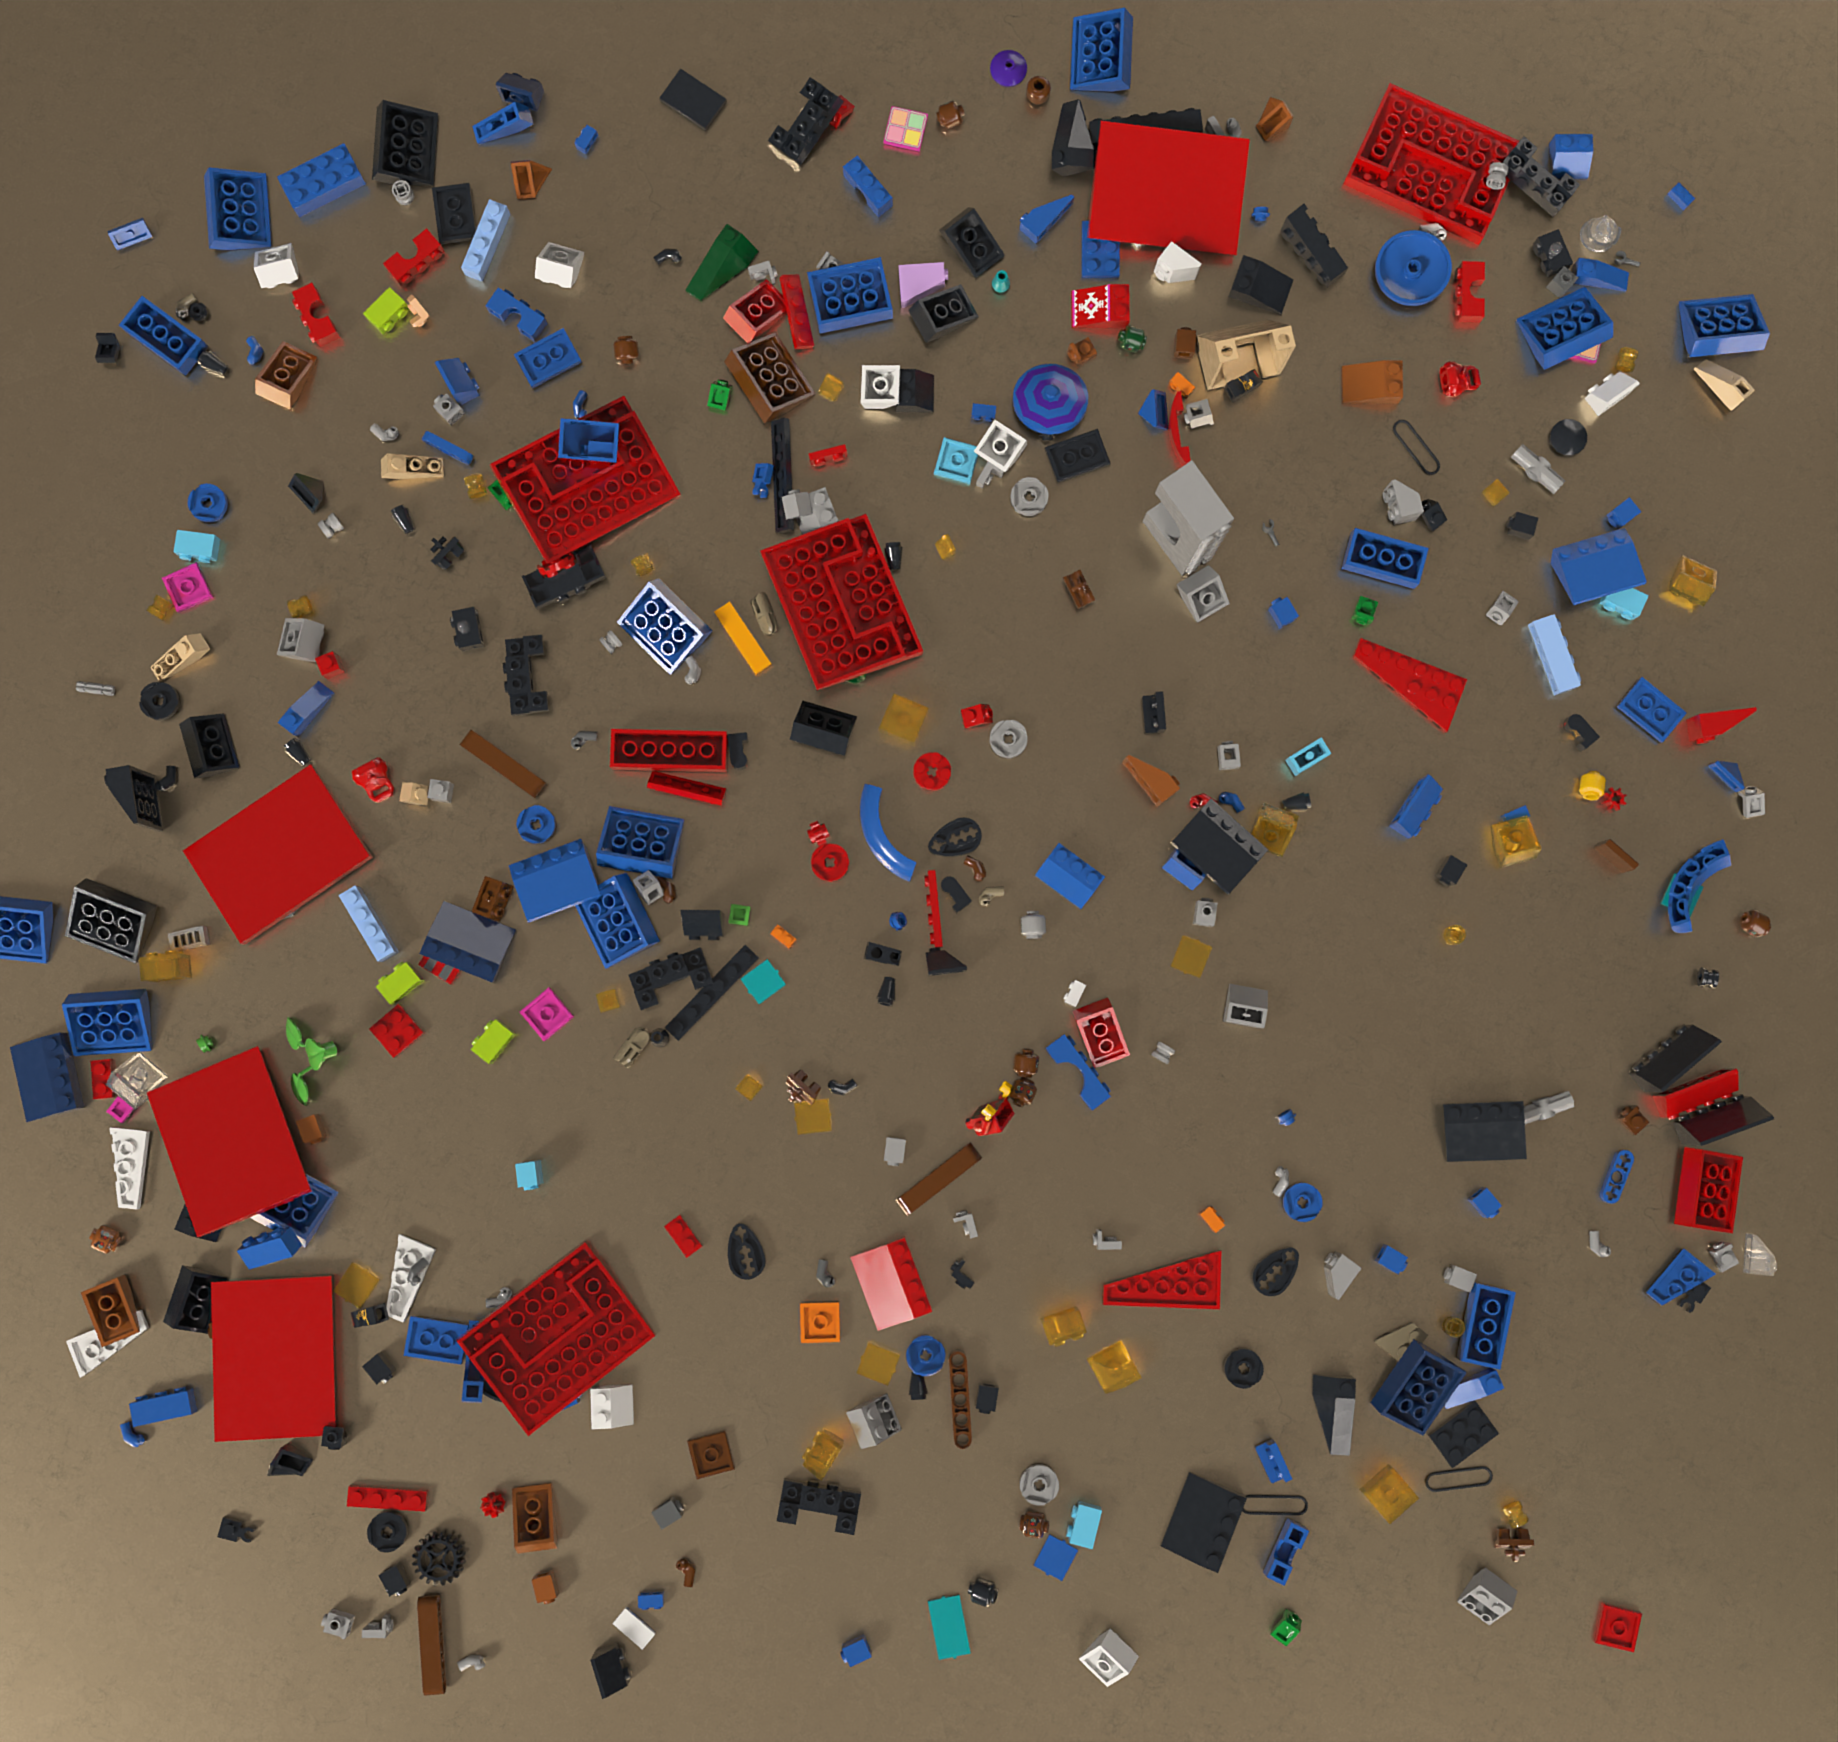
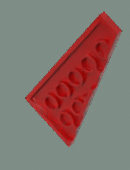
[1353,638,1467,733]
[1103,1250,1222,1310]

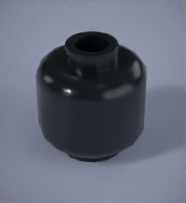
[968,1578,998,1607]

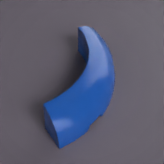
[860,784,917,882]
[1668,839,1731,933]

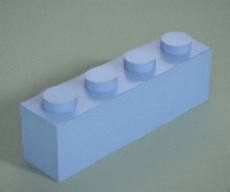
[461,199,510,282]
[1528,614,1581,696]
[339,885,399,962]

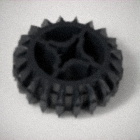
[412,1531,466,1586]

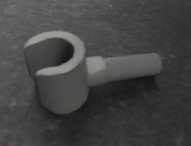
[1614,251,1641,267]
[1262,519,1280,547]

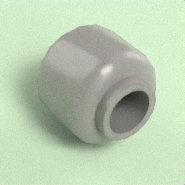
[1021,911,1046,939]

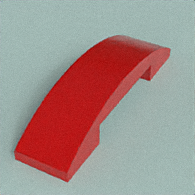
[1168,391,1191,467]

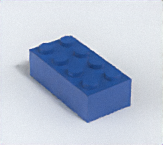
[277,143,366,217]
[119,296,209,376]
[1341,528,1429,589]
[1456,1282,1516,1370]

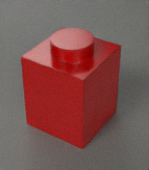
[315,651,345,680]

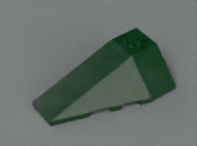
[685,224,759,301]

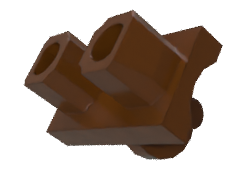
[1063,570,1095,609]
[786,1070,821,1106]
[1494,1529,1535,1562]

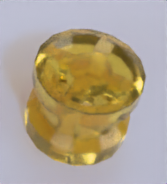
[631,554,654,576]
[1443,925,1466,945]

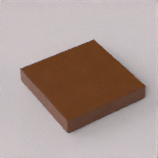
[1594,839,1639,873]
[687,1430,735,1479]

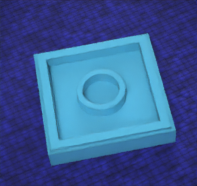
[934,437,978,484]

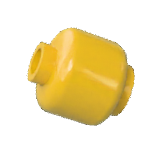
[1579,771,1606,800]

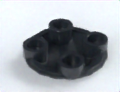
[1549,419,1588,457]

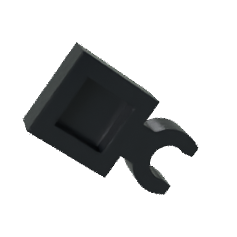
[1677,1282,1711,1313]
[217,1516,256,1543]

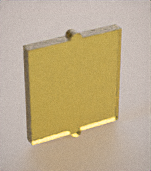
[1170,935,1212,978]
[794,1099,832,1135]
[333,1262,380,1309]
[857,1342,900,1386]

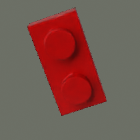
[808,444,847,466]
[90,1059,115,1099]
[664,1214,703,1258]

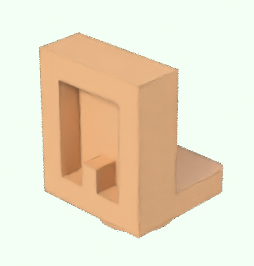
[406,295,429,327]

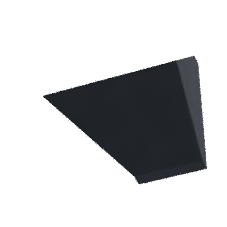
[267,1443,313,1476]

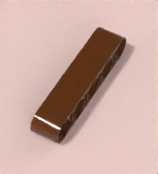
[459,729,546,798]
[895,1142,982,1216]
[949,1349,972,1449]
[417,1595,446,1696]

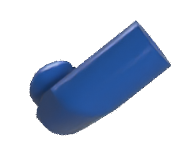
[120,1422,145,1447]

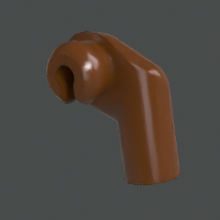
[963,855,986,881]
[657,876,676,903]
[676,1558,695,1587]

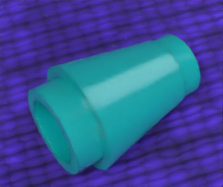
[992,270,1010,292]

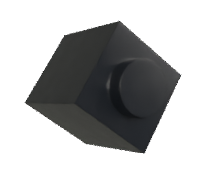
[1506,512,1539,540]
[1436,855,1467,887]
[362,1351,396,1385]
[975,1382,999,1414]
[378,1562,411,1597]

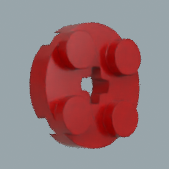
[537,552,575,578]
[913,752,951,791]
[811,843,849,882]

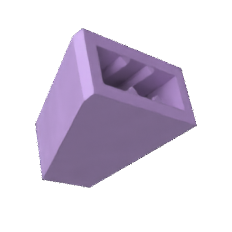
[899,262,948,308]

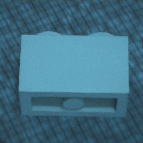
[174,530,220,563]
[1599,588,1649,620]
[1285,737,1332,776]
[515,1160,544,1191]
[1066,1501,1102,1549]

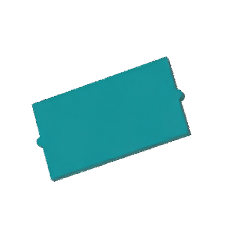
[928,1594,971,1660]

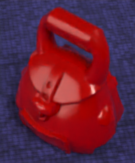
[1440,361,1481,397]
[352,757,394,803]

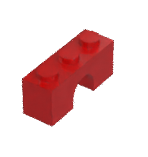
[383,228,445,286]
[1455,261,1485,323]
[292,282,340,347]

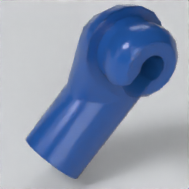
[246,336,263,365]
[573,390,588,419]
[1218,792,1245,813]

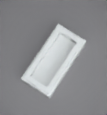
[613,1607,656,1650]

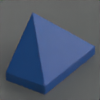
[1138,389,1169,430]
[1708,760,1745,792]

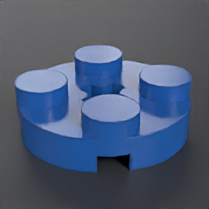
[188,483,228,523]
[516,805,556,844]
[1283,1183,1323,1222]
[906,1336,945,1376]

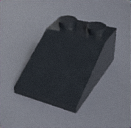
[939,207,1005,278]
[1228,255,1293,315]
[908,284,979,343]
[680,910,724,940]

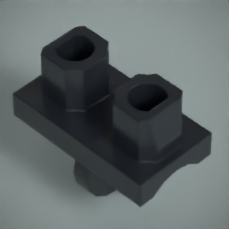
[430,536,464,570]

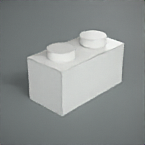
[1064,980,1086,1007]

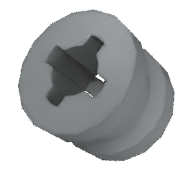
[599,630,623,654]
[1151,1042,1175,1064]

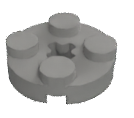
[1010,477,1049,516]
[989,720,1028,759]
[1020,1464,1059,1505]

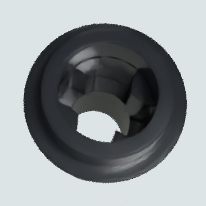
[198,350,228,375]
[391,504,415,534]
[884,542,903,570]
[283,738,311,767]
[1283,792,1312,811]
[877,977,896,1006]
[650,1028,669,1047]
[909,1372,928,1400]

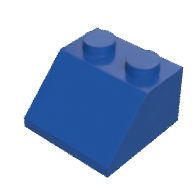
[1549,134,1593,179]
[435,358,480,406]
[1162,848,1206,891]

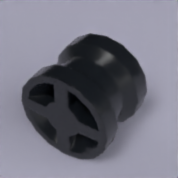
[1697,967,1719,989]

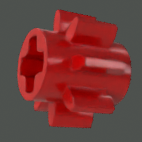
[1602,787,1627,811]
[807,821,830,846]
[480,1492,506,1518]

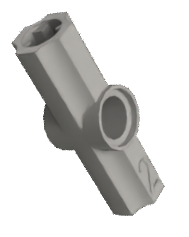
[1511,444,1565,494]
[1524,1091,1574,1124]

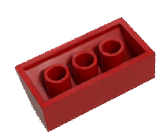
[1652,1068,1739,1120]

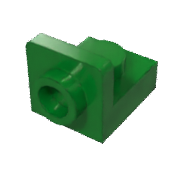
[707,379,733,410]
[487,480,512,510]
[1352,596,1378,625]
[1270,1609,1302,1646]

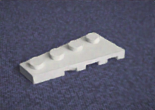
[110,1127,150,1209]
[386,1234,436,1322]
[66,1310,149,1378]

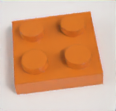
[800,1302,840,1343]

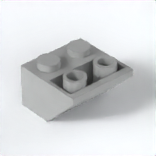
[1383,479,1424,526]
[1223,984,1268,1029]
[846,1393,902,1449]
[1457,1568,1517,1625]

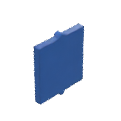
[1033,1534,1078,1581]

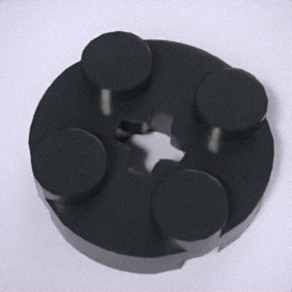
[139,682,181,721]
[1224,1348,1264,1389]
[367,1511,408,1553]

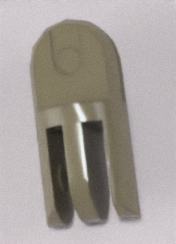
[750,592,778,635]
[613,1027,650,1068]

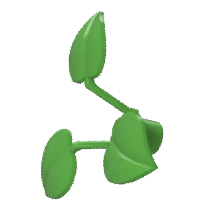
[286,1017,337,1106]

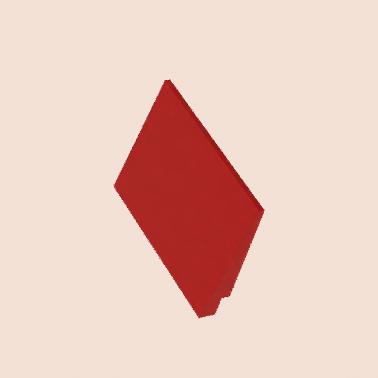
[1343,83,1519,245]
[1087,121,1250,255]
[490,396,681,565]
[760,514,923,690]
[183,764,373,945]
[147,1046,312,1238]
[455,1241,655,1436]
[211,1275,336,1442]

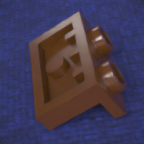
[471,876,513,922]

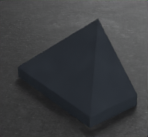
[288,473,323,513]

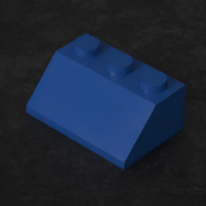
[1389,774,1443,839]
[1035,843,1105,909]

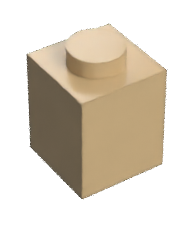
[399,782,429,805]

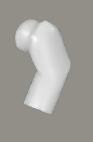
[1419,223,1447,240]

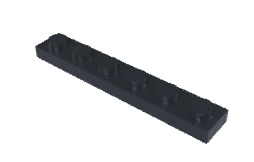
[771,418,794,534]
[664,945,759,1041]

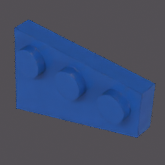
[1646,1248,1716,1306]

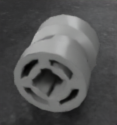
[1486,162,1508,189]
[392,180,414,205]
[317,513,344,539]

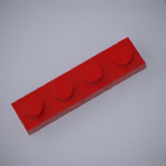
[780,274,814,349]
[647,771,727,806]
[924,870,943,948]
[347,1485,428,1512]

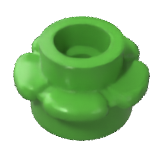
[196,1035,214,1053]

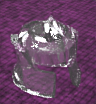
[1580,215,1622,252]

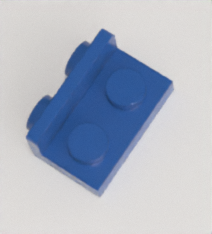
[1255,1439,1292,1483]

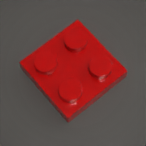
[369,1004,424,1058]

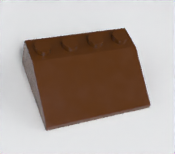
[724,332,816,424]

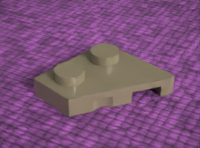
[1374,1322,1428,1361]

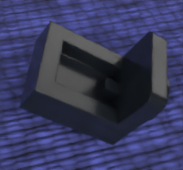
[95,333,120,363]
[1421,499,1448,531]
[950,1258,975,1289]
[321,1426,347,1450]

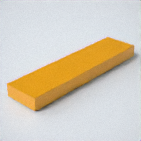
[714,601,772,675]

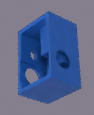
[558,418,619,463]

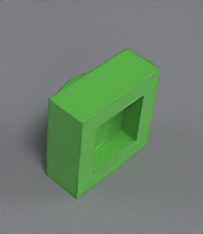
[729,904,751,926]

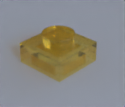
[1482,479,1510,506]
[596,989,620,1013]

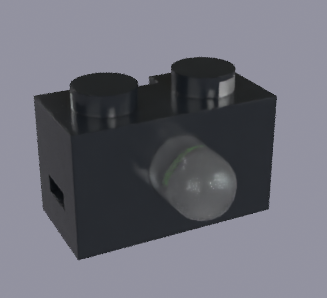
[1533,229,1573,277]
[450,607,485,652]

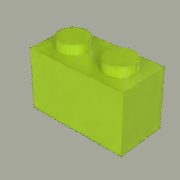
[363,287,409,335]
[376,962,424,1005]
[470,1019,516,1064]

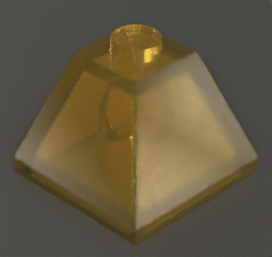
[1087,1340,1142,1394]

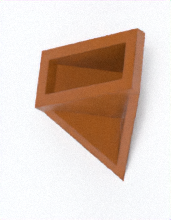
[1256,97,1294,141]
[511,160,552,199]

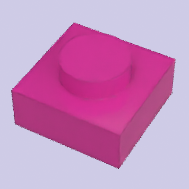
[106,1096,136,1123]

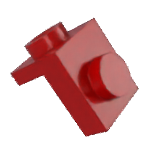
[830,95,855,129]
[961,704,993,728]

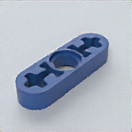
[421,431,474,465]
[1600,1150,1634,1204]

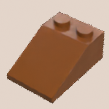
[255,341,317,409]
[1342,360,1403,404]
[1123,755,1180,807]
[81,1274,140,1347]
[512,1483,557,1554]

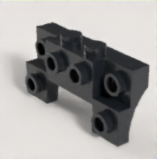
[768,77,844,165]
[1502,136,1580,217]
[522,544,606,610]
[503,635,549,716]
[628,947,714,1011]
[777,1478,861,1535]

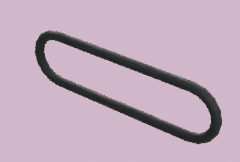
[1393,420,1440,475]
[1425,1466,1493,1492]
[1242,1495,1308,1516]

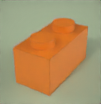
[1169,372,1195,399]
[770,924,797,949]
[1199,1206,1225,1233]

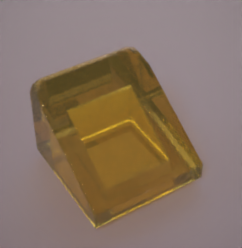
[818,373,844,401]
[935,534,956,560]
[735,1074,763,1101]

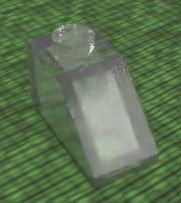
[1743,1233,1777,1276]

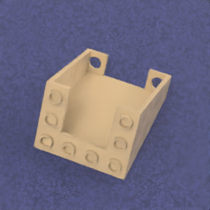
[1196,320,1296,390]

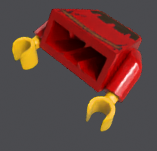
[966,1081,1015,1136]

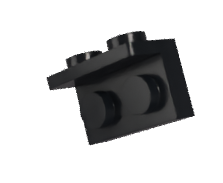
[1142,691,1166,734]

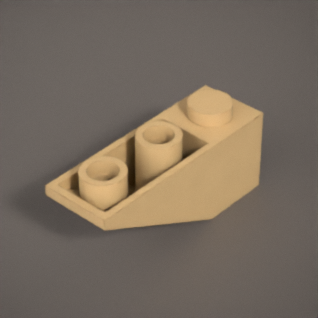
[1694,359,1755,411]
[381,453,444,479]
[150,633,210,682]

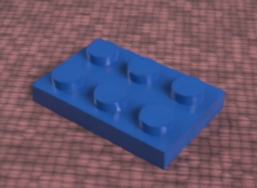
[1082,221,1120,278]
[514,328,582,389]
[1617,677,1687,743]
[403,1316,469,1365]

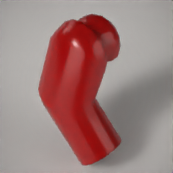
[1190,793,1218,808]

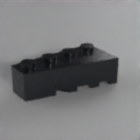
[1280,204,1348,288]

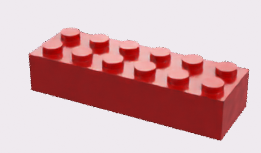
[610,729,728,772]

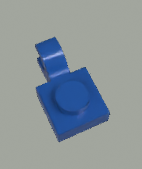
[752,463,774,498]

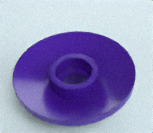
[990,50,1027,87]

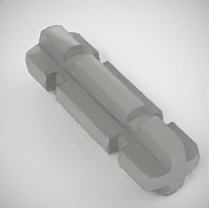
[76,681,115,696]

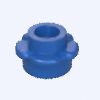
[1251,207,1270,221]
[889,912,907,930]
[1278,1109,1296,1126]

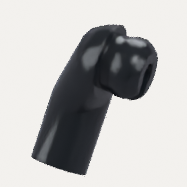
[653,248,682,265]
[155,766,176,791]
[828,1079,858,1095]

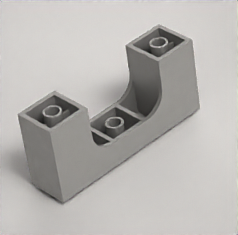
[1143,460,1234,576]

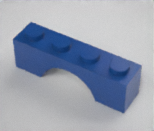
[1045,1034,1111,1111]
[462,1320,484,1403]

